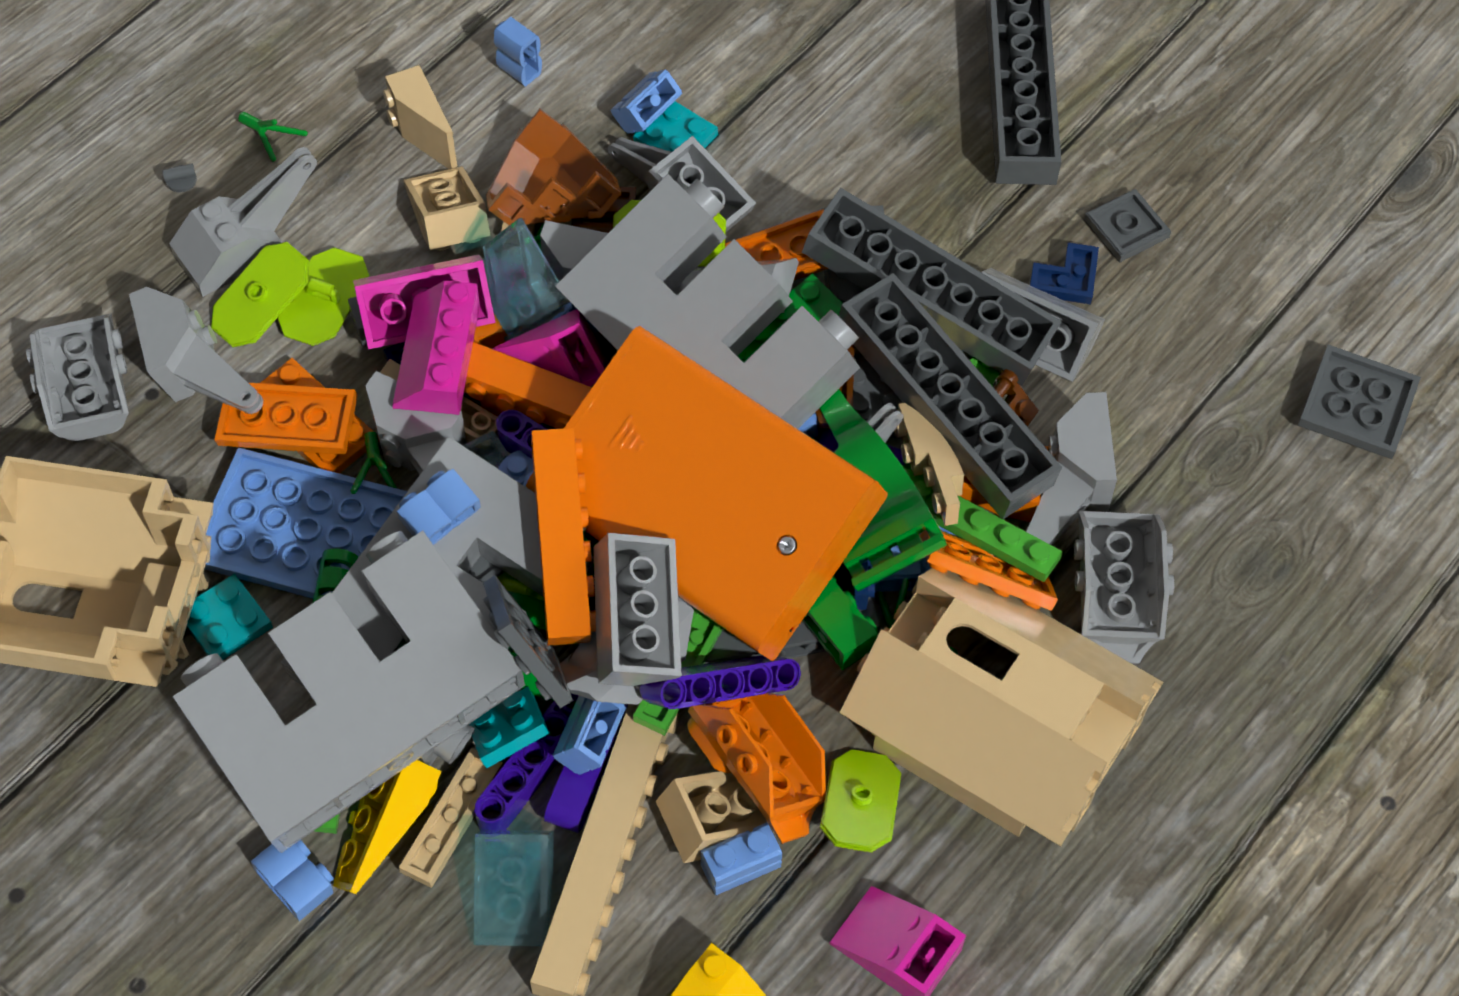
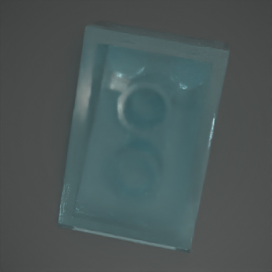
[483,218,570,339]
[474,830,554,946]

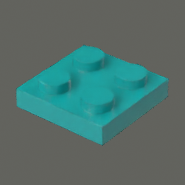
[633,101,718,152]
[186,574,273,660]
[469,687,549,769]

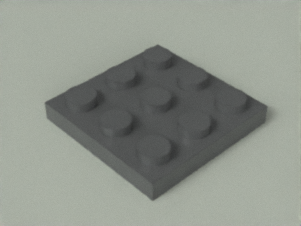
[1298,344,1421,459]
[483,575,573,708]

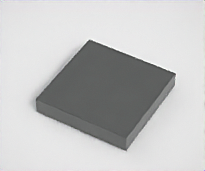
[1084,189,1171,263]

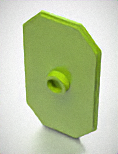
[211,242,309,347]
[278,248,369,346]
[820,749,901,853]

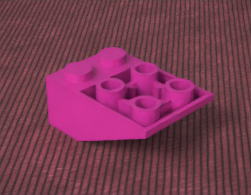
[492,309,609,386]
[829,886,966,996]

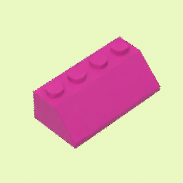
[353,255,496,349]
[392,281,480,415]

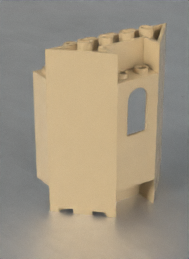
[0,456,214,687]
[840,568,1164,846]

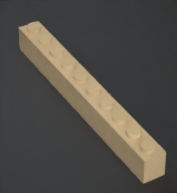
[530,703,679,996]

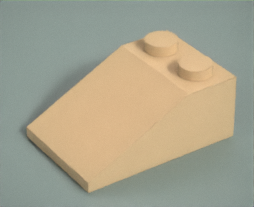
[383,65,457,169]
[404,166,490,250]
[656,771,775,863]

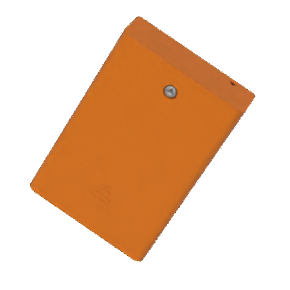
[526,326,888,661]

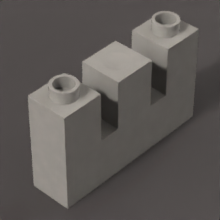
[555,174,860,429]
[281,436,594,766]
[173,530,525,853]

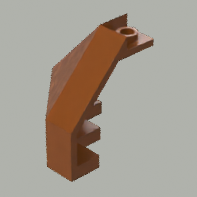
[486,108,621,228]

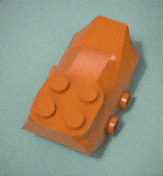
[687,693,826,844]

